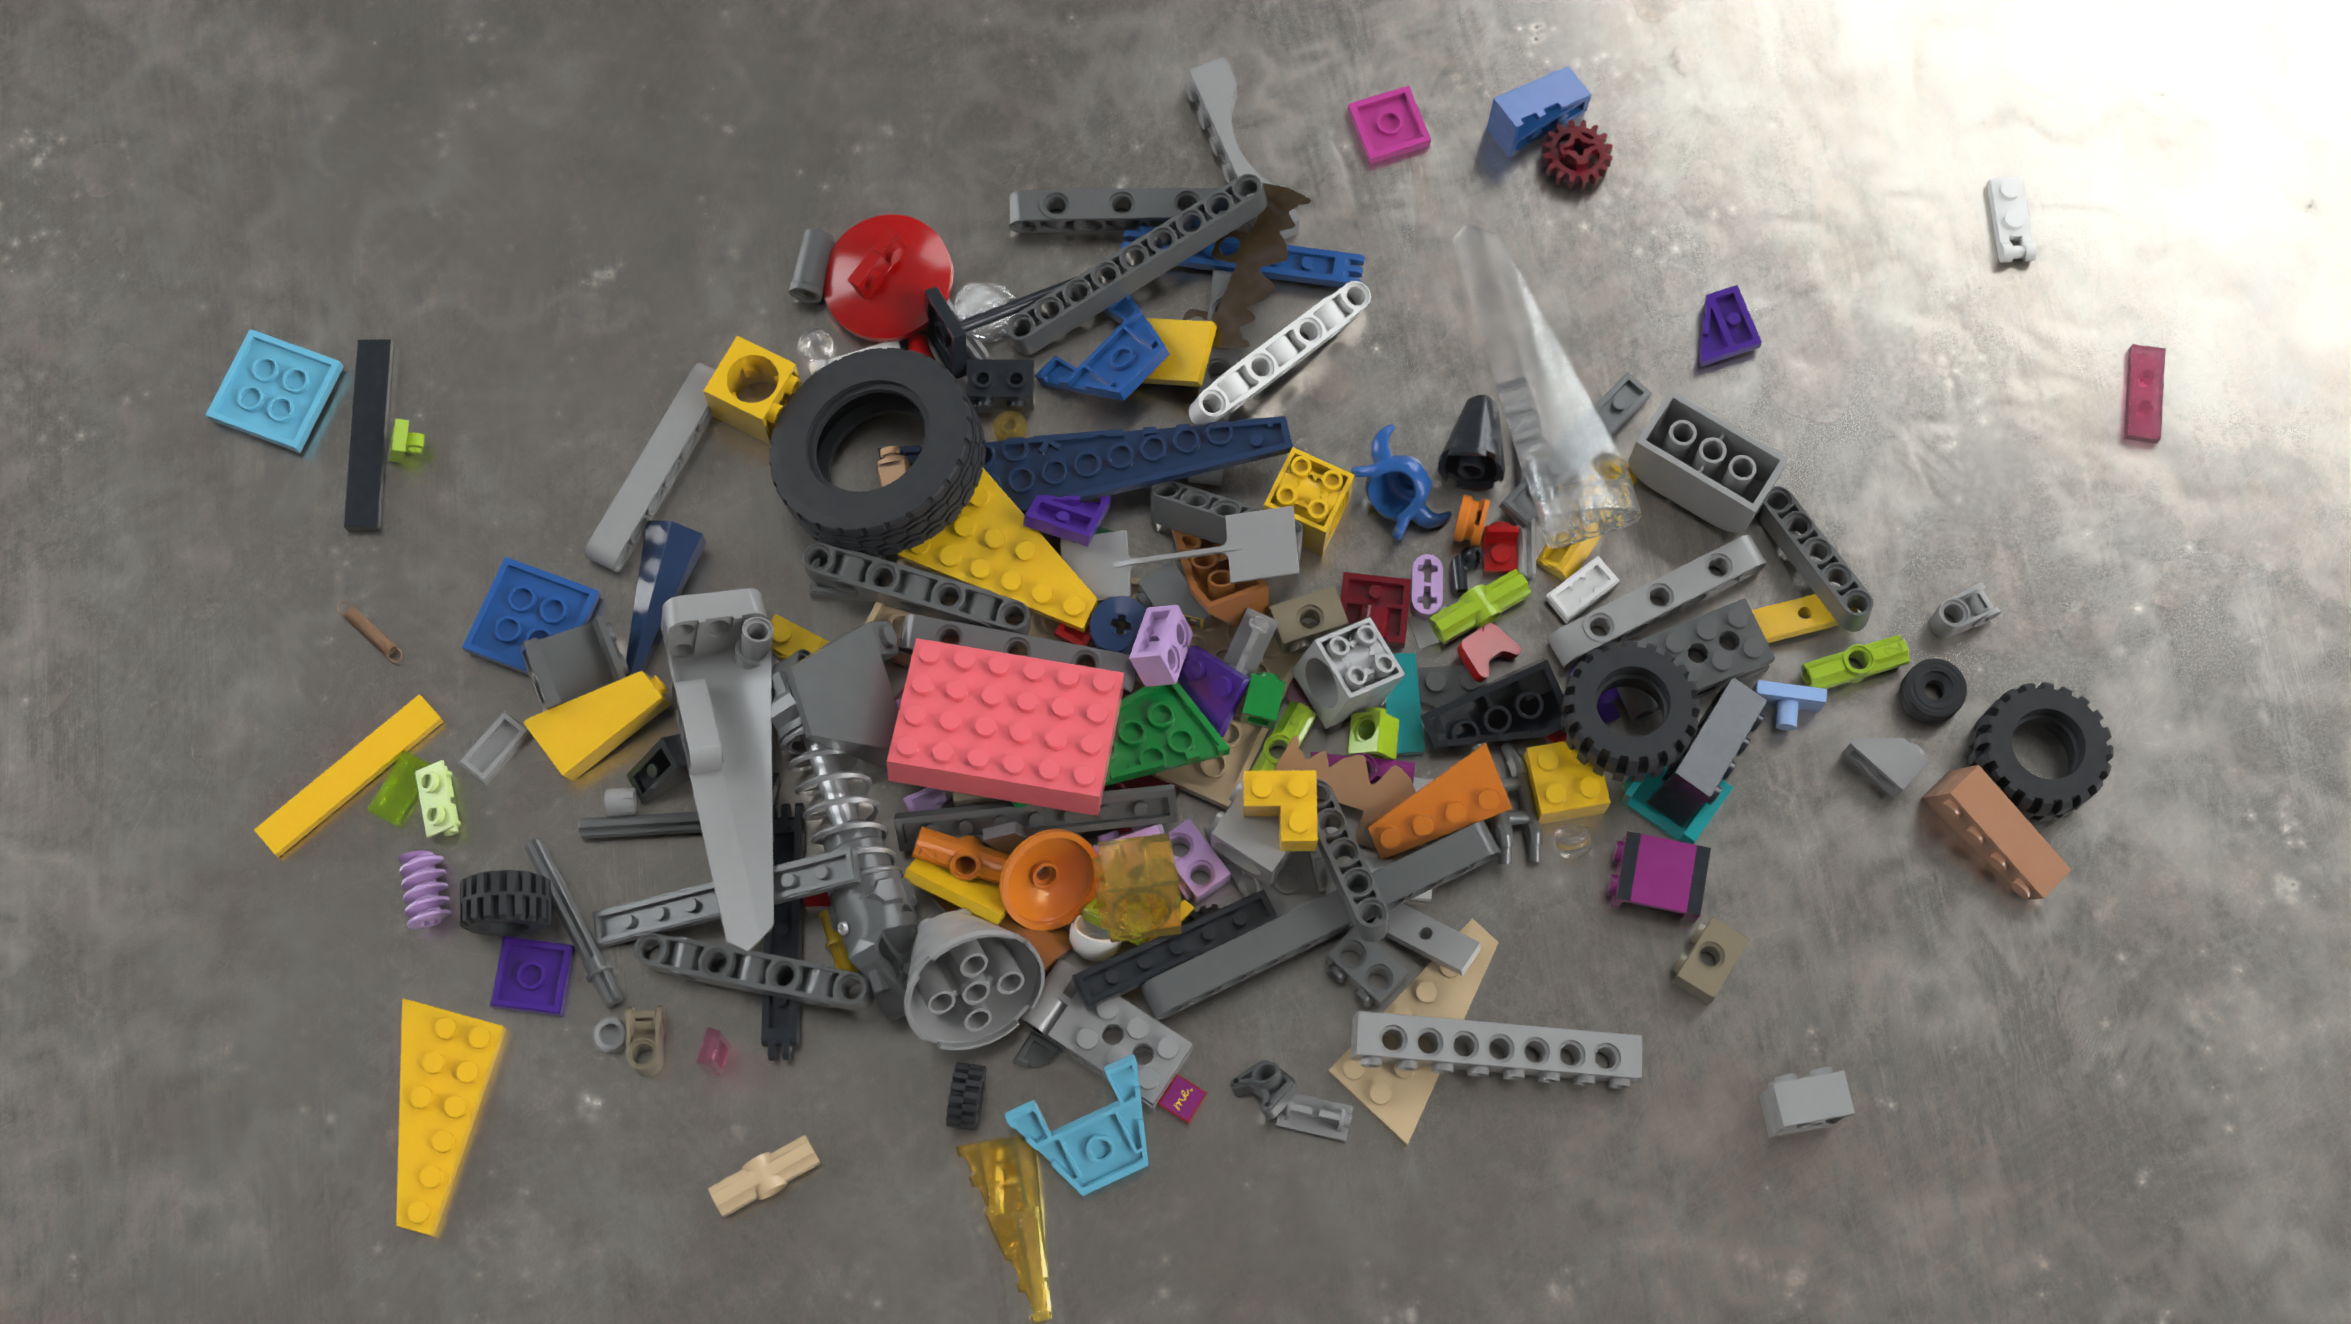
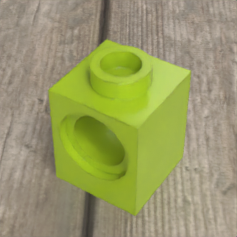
[1348,707,1399,760]

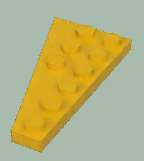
[396,998,506,1237]

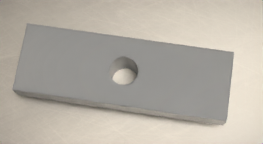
[1372,903,1481,976]

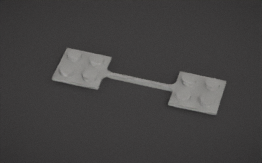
[1060,506,1299,602]

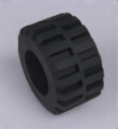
[460,870,551,936]

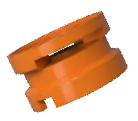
[1453,494,1490,546]

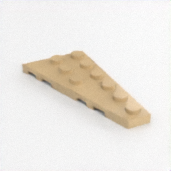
[1328,918,1499,1147]

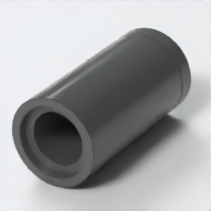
[789,229,836,303]

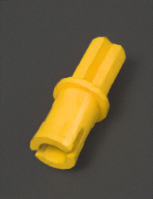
[819,909,859,974]

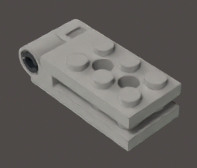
[1019,959,1193,1111]

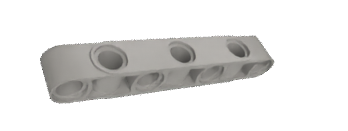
[1547,534,1767,669]

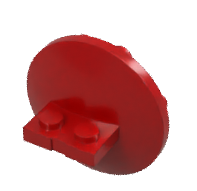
[823,214,953,342]

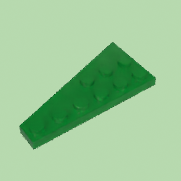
[1011,682,1230,808]

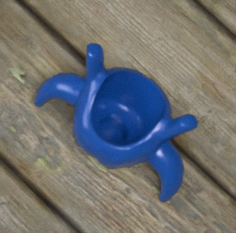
[1351,425,1452,540]

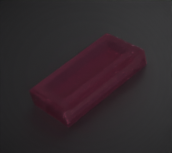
[696,1027,731,1077]

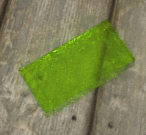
[367,750,431,828]

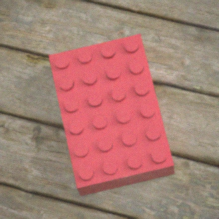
[887,638,1124,816]

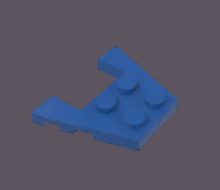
[1035,295,1170,401]

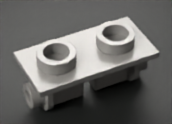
[1223,608,1279,678]
[1275,1093,1353,1142]

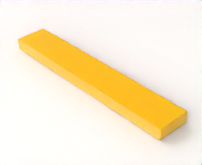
[254,694,444,858]

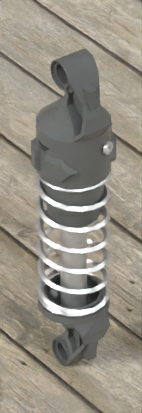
[770,649,919,1020]

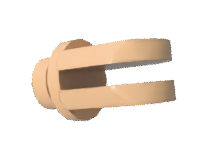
[876,446,910,487]

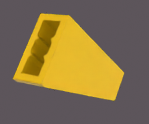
[523,671,671,781]

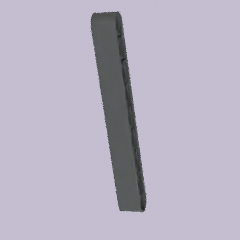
[1006,174,1267,355]

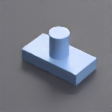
[1752,680,1827,730]

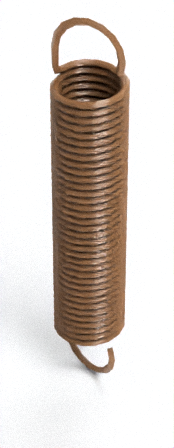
[337,601,402,663]

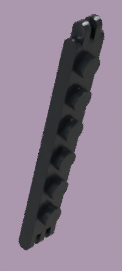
[761,803,805,1061]

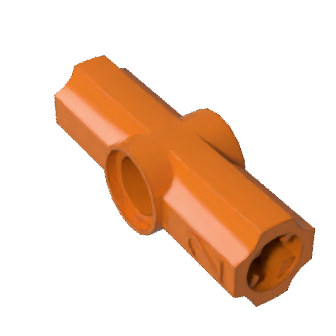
[912,827,1010,885]

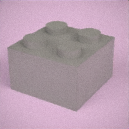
[1759,1067,1855,1138]

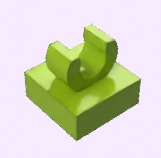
[388,418,425,463]

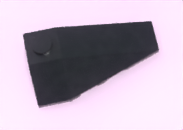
[1420,658,1564,748]

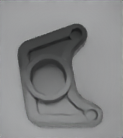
[1230,1060,1298,1119]

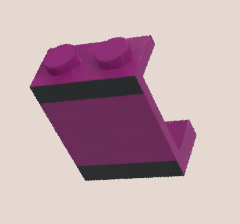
[1607,831,1711,923]

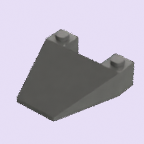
[786,621,901,767]

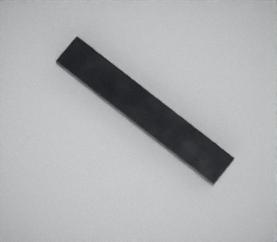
[344,339,394,531]
[1071,889,1278,1010]

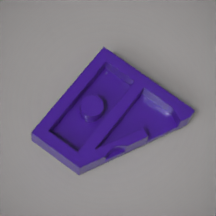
[1699,285,1762,367]

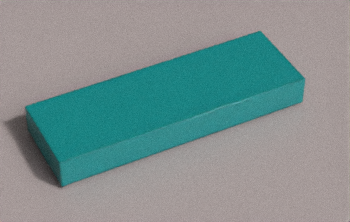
[1384,653,1425,756]

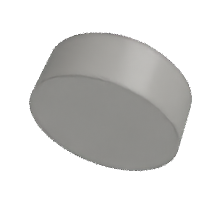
[592,1017,626,1055]

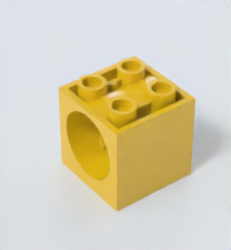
[703,336,802,445]
[1263,447,1355,556]

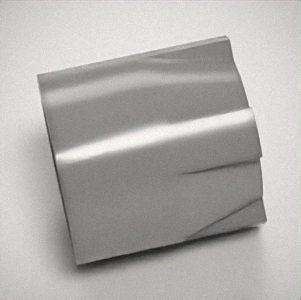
[605,788,638,817]

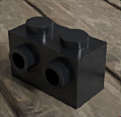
[966,359,1035,413]

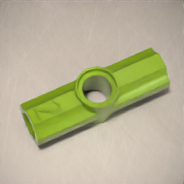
[1429,569,1531,645]
[1801,634,1910,689]
[1251,700,1317,771]

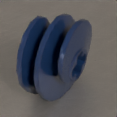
[1090,596,1146,655]

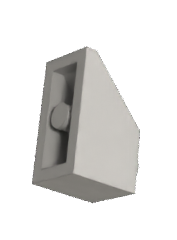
[1842,738,1930,799]

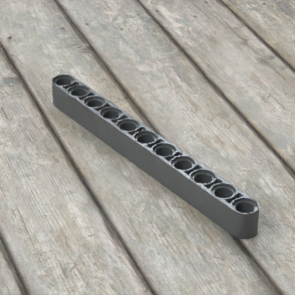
[1140,821,1501,1020]

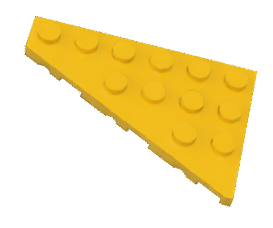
[898,467,1099,633]

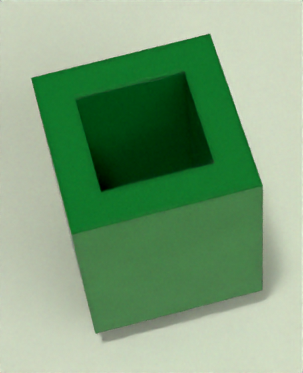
[1240,672,1286,730]

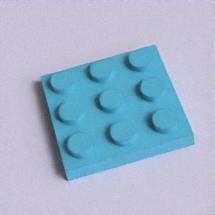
[206,329,344,453]

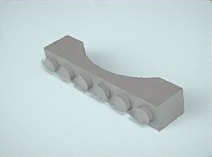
[1185,57,1300,239]

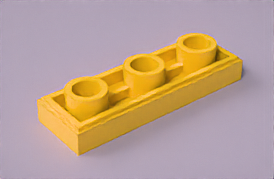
[1752,594,1858,643]

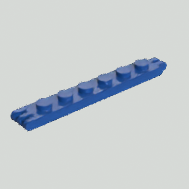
[1121,226,1365,288]

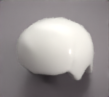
[1069,915,1123,962]

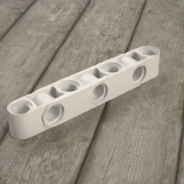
[1189,281,1371,426]

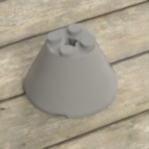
[904,909,1045,1050]

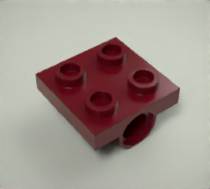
[1340,572,1411,648]

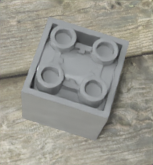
[1291,617,1405,729]
[1209,782,1294,888]

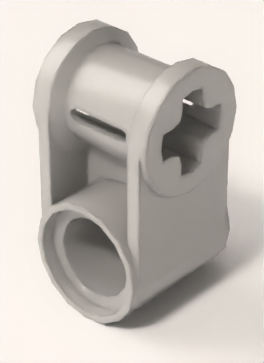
[1929,582,2001,638]

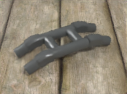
[1472,742,1543,864]

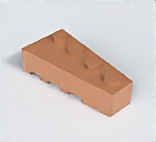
[1920,765,2072,900]

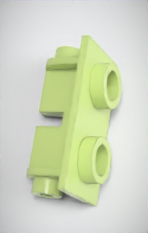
[415,760,461,838]

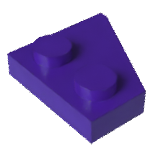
[1023,495,1111,547]
[1178,645,1250,737]

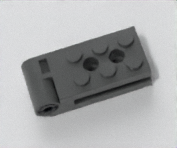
[1616,598,1775,722]

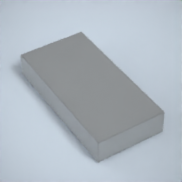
[458,710,532,786]

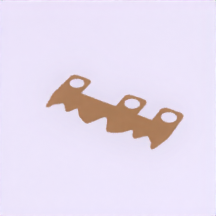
[1275,735,1459,853]

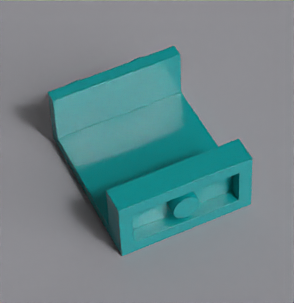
[1620,767,1734,844]

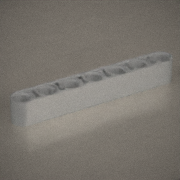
[585,363,716,572]

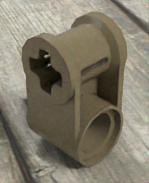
[625,1005,666,1077]

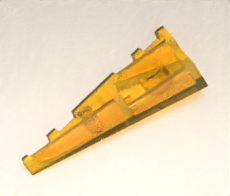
[956,1133,1051,1322]

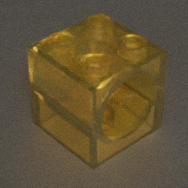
[1092,833,1182,943]

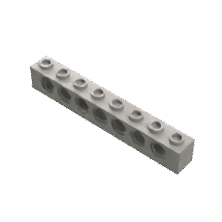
[1351,1011,1642,1089]

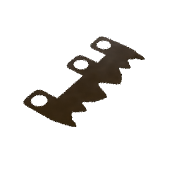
[1182,183,1312,348]

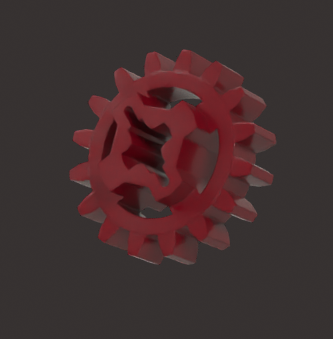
[1541,120,1613,189]

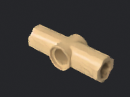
[708,1135,821,1217]

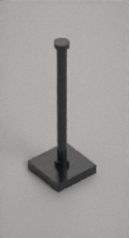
[924,276,1077,379]

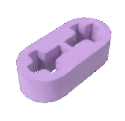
[1411,554,1443,620]

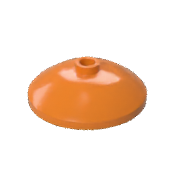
[999,829,1101,931]

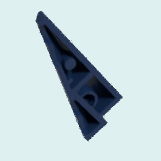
[626,520,706,677]

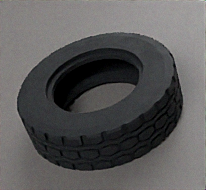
[769,348,986,557]

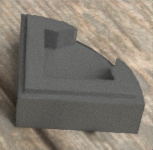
[1013,1031,1062,1068]

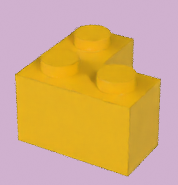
[1243,770,1318,851]

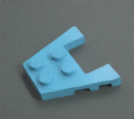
[1005,1053,1149,1196]

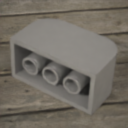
[1628,389,1790,533]

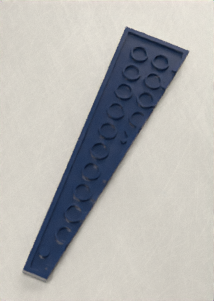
[878,416,1293,515]

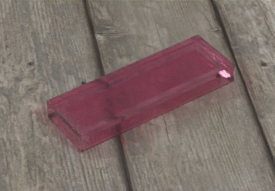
[2124,344,2166,444]

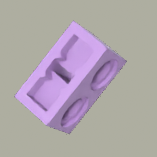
[1129,605,1193,687]
[1157,818,1231,906]

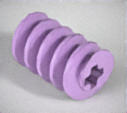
[398,850,452,929]

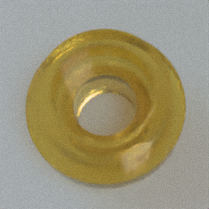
[993,411,1027,441]

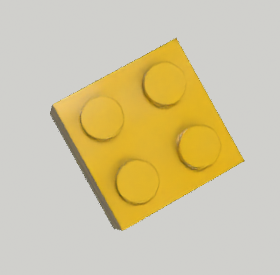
[1523,741,1611,824]

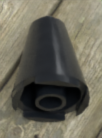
[1438,395,1506,491]

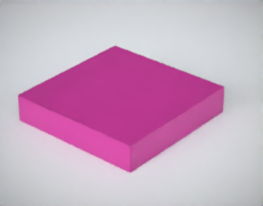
[1348,85,1431,164]

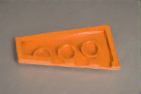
[1368,742,1512,860]

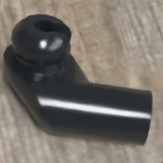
[1449,546,1484,594]

